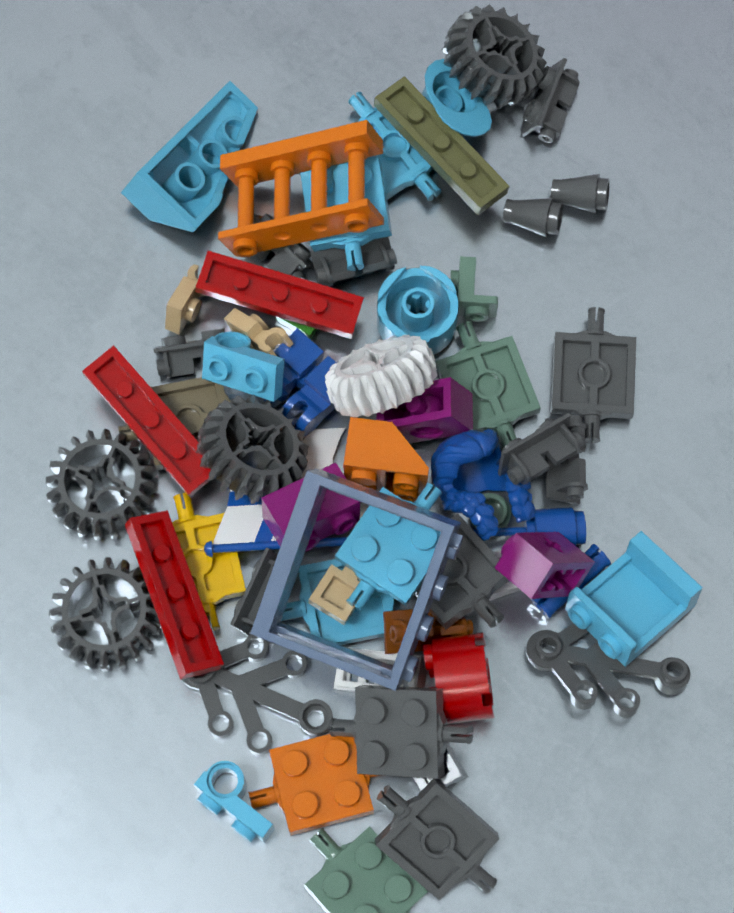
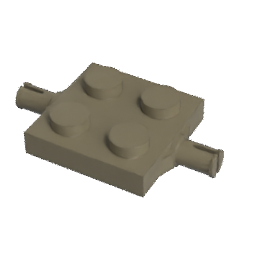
[118,377,230,470]

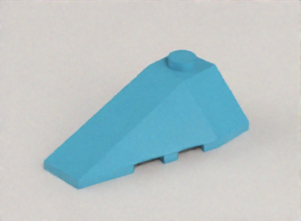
[121,81,258,232]

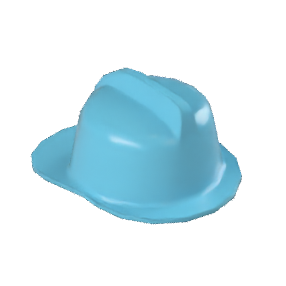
[422,59,492,137]

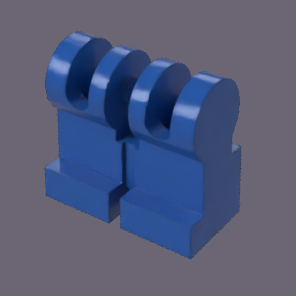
[264,328,337,437]

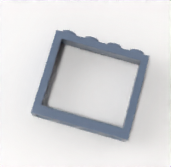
[250,468,463,691]

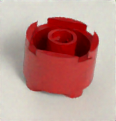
[423,633,495,724]

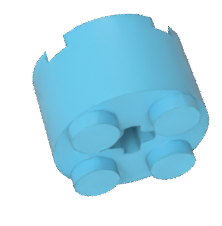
[377,265,459,355]

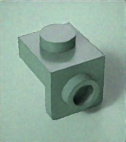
[450,256,498,322]

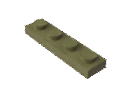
[374,76,510,215]

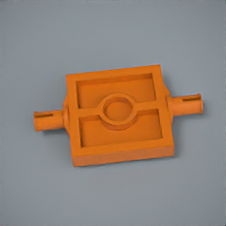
[248,734,380,836]

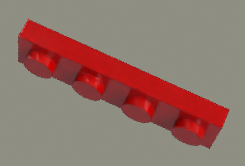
[196,250,364,339]
[82,345,211,497]
[125,510,224,680]

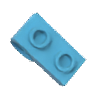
[202,332,285,402]
[194,761,275,843]

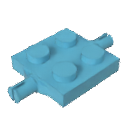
[348,92,441,201]
[300,156,392,271]
[335,483,442,611]
[281,559,415,645]

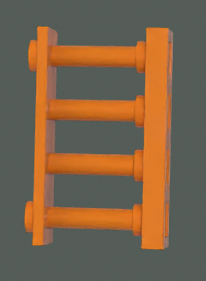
[218,120,384,257]

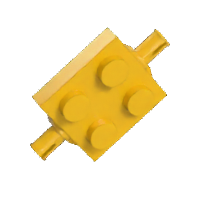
[172,493,246,631]

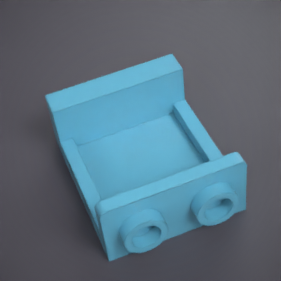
[565,531,703,667]

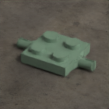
[436,321,541,448]
[304,826,428,913]

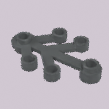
[526,623,691,718]
[182,635,333,755]

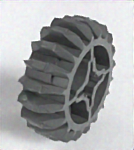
[442,4,547,109]
[196,395,309,504]
[46,428,159,541]
[49,557,162,671]

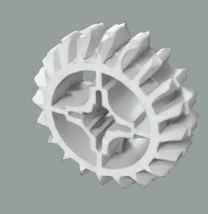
[325,334,438,418]

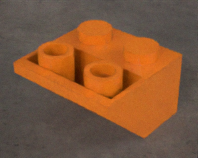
[343,417,429,502]

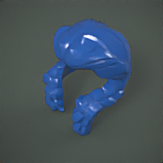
[431,429,535,541]

